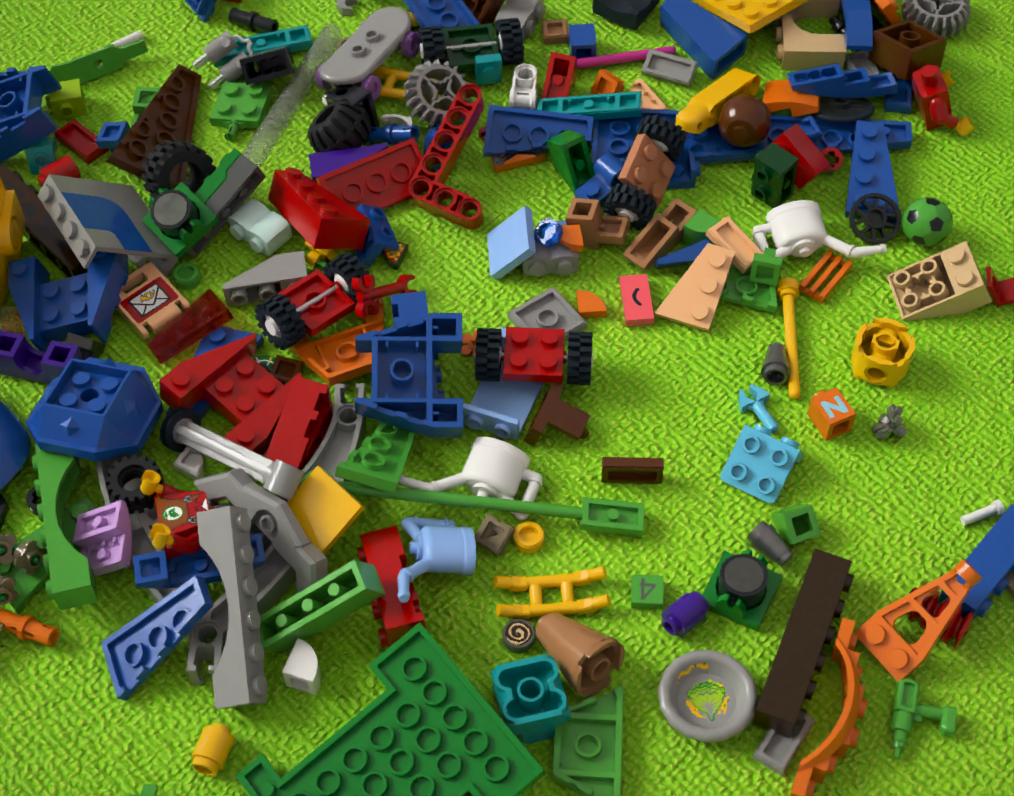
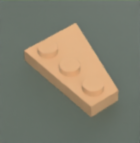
[654,243,735,332]

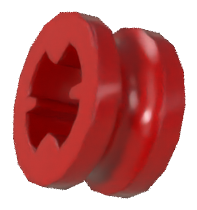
[820,147,843,172]

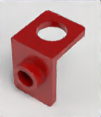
[986,266,1014,307]

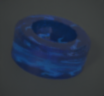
[534,218,563,248]

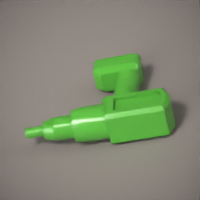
[891,678,957,760]

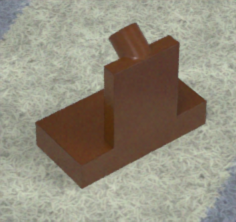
[523,382,590,446]

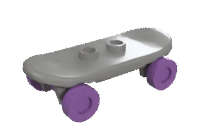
[316,7,420,101]

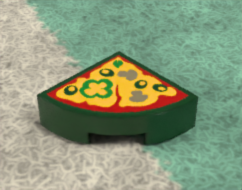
[381,241,408,271]

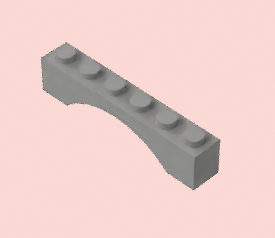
[197,505,268,709]

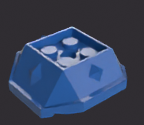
[26,357,163,461]

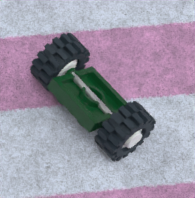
[418,18,524,72]

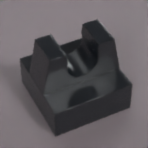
[65,332,106,360]

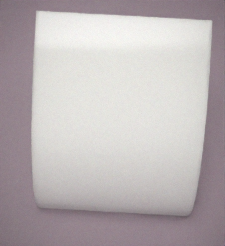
[282,638,321,695]

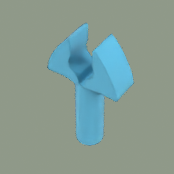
[738,384,779,433]

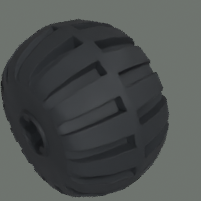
[308,98,372,153]

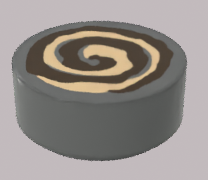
[503,619,535,653]

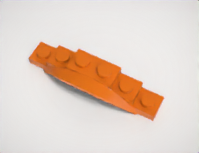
[790,617,868,796]

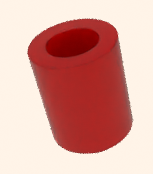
[37,155,81,187]

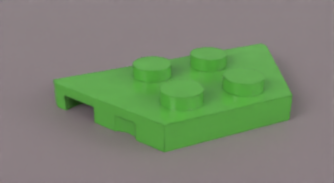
[552,686,624,796]

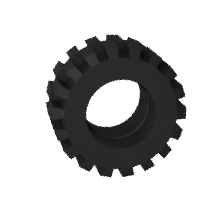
[141,139,216,197]

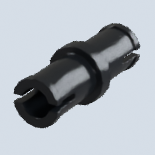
[228,8,279,33]

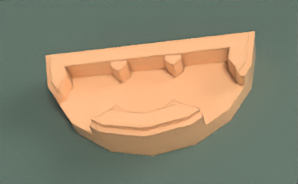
[629,78,669,110]

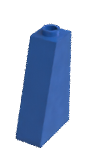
[660,0,748,80]

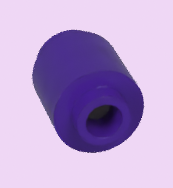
[662,591,709,637]

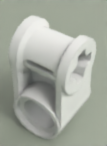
[509,63,537,110]

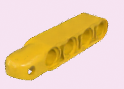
[675,68,761,134]

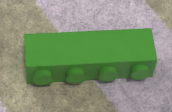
[259,559,386,654]

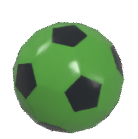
[902,197,953,247]

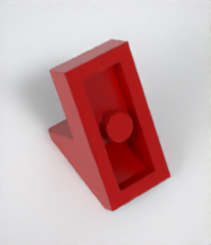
[541,52,577,99]

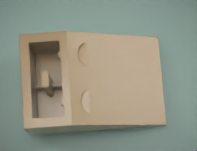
[886,241,993,321]

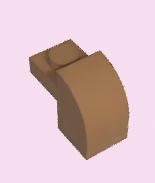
[565,198,631,250]

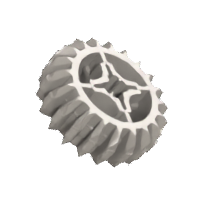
[901,0,971,38]
[403,59,473,129]

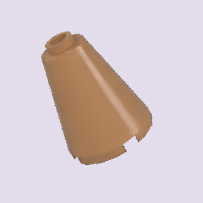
[536,612,625,697]

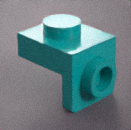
[473,53,502,85]
[25,136,57,174]

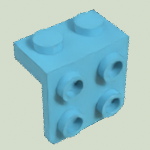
[720,423,804,504]

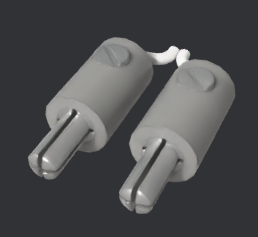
[192,30,253,91]

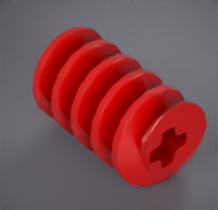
[909,583,974,650]

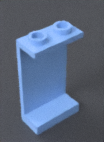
[463,327,545,441]

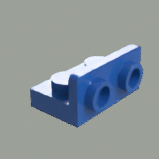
[354,204,399,267]

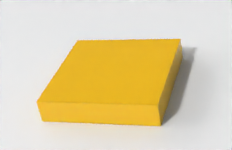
[287,465,365,555]

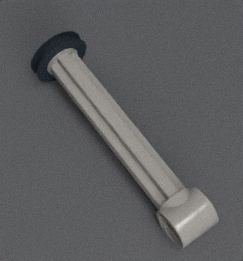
[160,407,305,501]

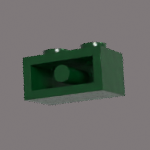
[751,142,799,208]

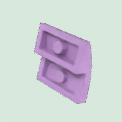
[72,500,132,577]

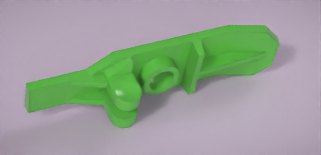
[49,40,148,84]

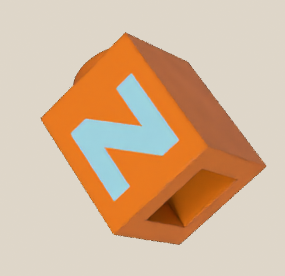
[807,387,856,441]

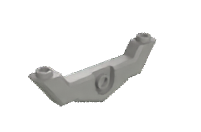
[194,468,327,593]

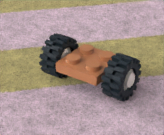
[603,115,686,230]

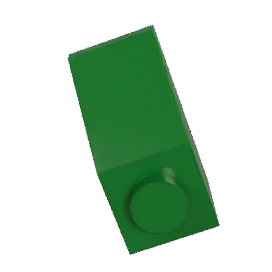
[546,130,595,193]

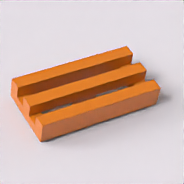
[799,250,853,304]

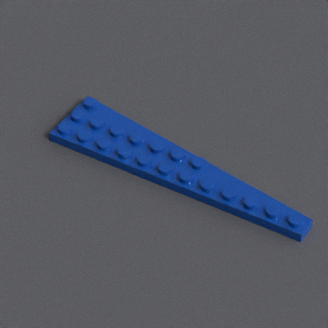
[591,109,912,167]

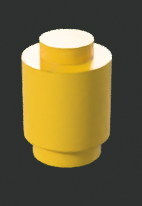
[191,723,235,777]

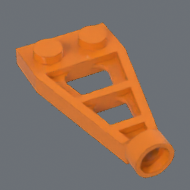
[854,559,982,682]

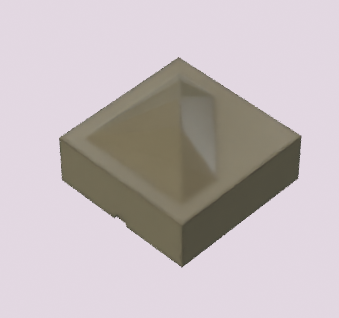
[475,513,516,556]

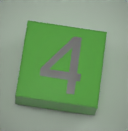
[631,574,664,609]

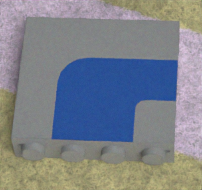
[38,174,178,276]

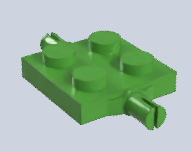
[209,82,274,142]

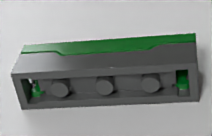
[171,148,266,259]

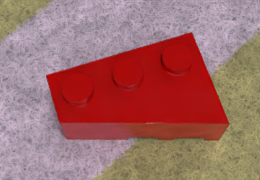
[263,376,333,470]

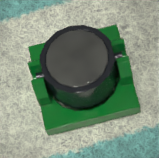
[142,182,220,258]
[702,549,783,631]

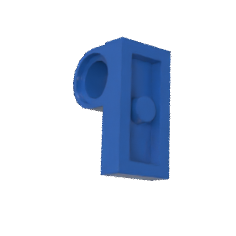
[574,153,624,206]

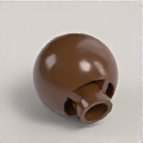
[718,95,772,149]

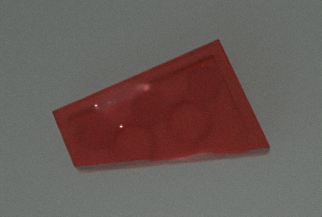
[146,288,233,364]

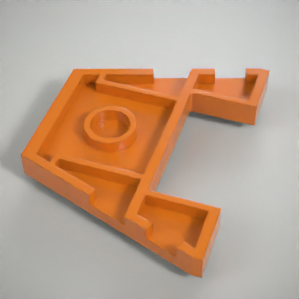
[288,298,385,386]

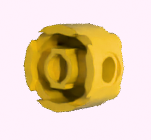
[851,318,915,387]

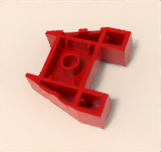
[159,334,303,455]

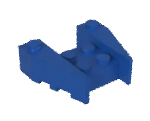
[0,66,62,163]
[8,251,128,352]
[355,313,463,438]

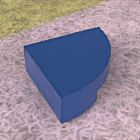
[799,115,823,142]

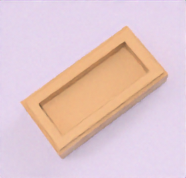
[706,216,764,274]

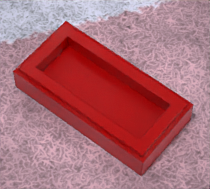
[54,119,109,165]

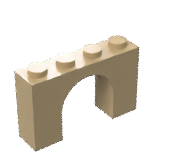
[774,0,846,71]

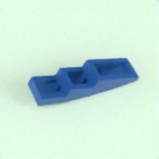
[787,63,898,98]

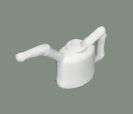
[752,200,887,258]
[398,436,543,521]

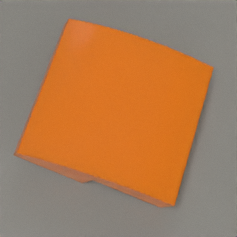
[763,80,821,117]

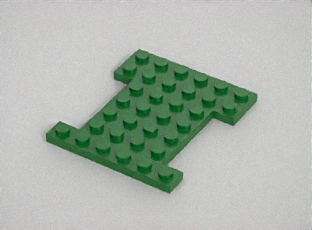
[235,622,546,796]

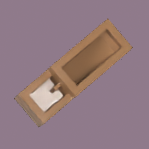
[622,197,697,271]

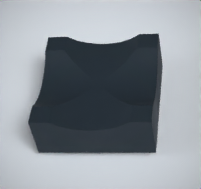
[592,0,660,31]

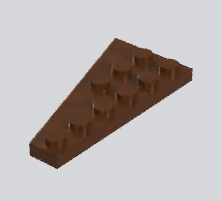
[106,64,201,189]

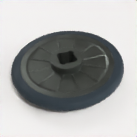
[810,96,875,123]

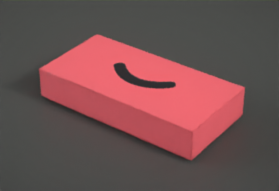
[619,274,654,326]

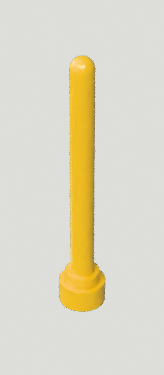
[776,277,801,399]

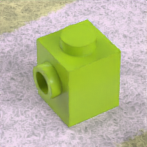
[45,79,87,120]

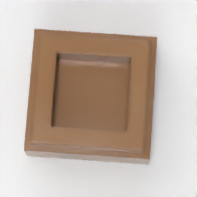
[542,19,569,45]

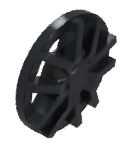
[849,193,901,245]

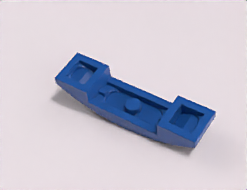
[839,0,873,51]
[133,533,266,589]

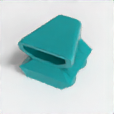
[490,654,571,744]

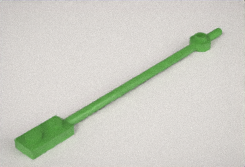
[297,469,645,537]

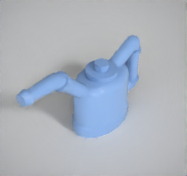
[397,516,476,603]

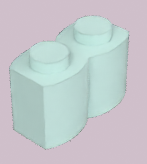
[228,199,293,256]

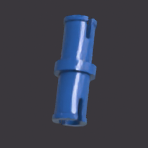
[367,124,420,145]

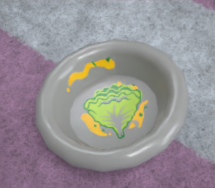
[658,649,758,743]

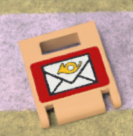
[115,261,192,340]

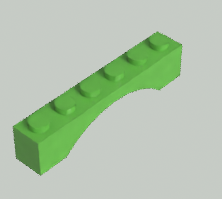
[31,442,98,610]

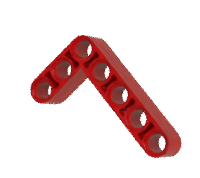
[408,83,485,230]

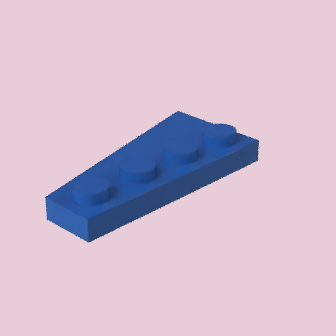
[845,120,899,224]

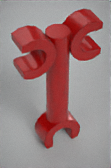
[351,274,417,318]

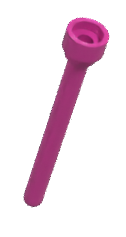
[576,46,676,69]

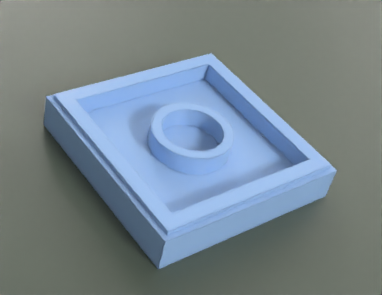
[487,206,536,280]

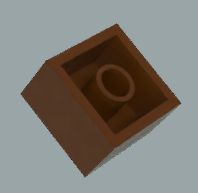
[868,19,947,80]

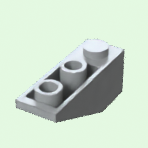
[222,250,308,307]

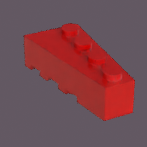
[268,168,371,250]
[356,526,426,648]

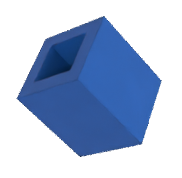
[568,23,597,59]

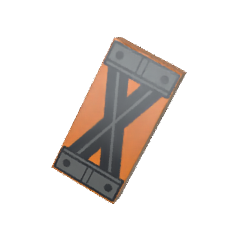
[489,150,545,173]

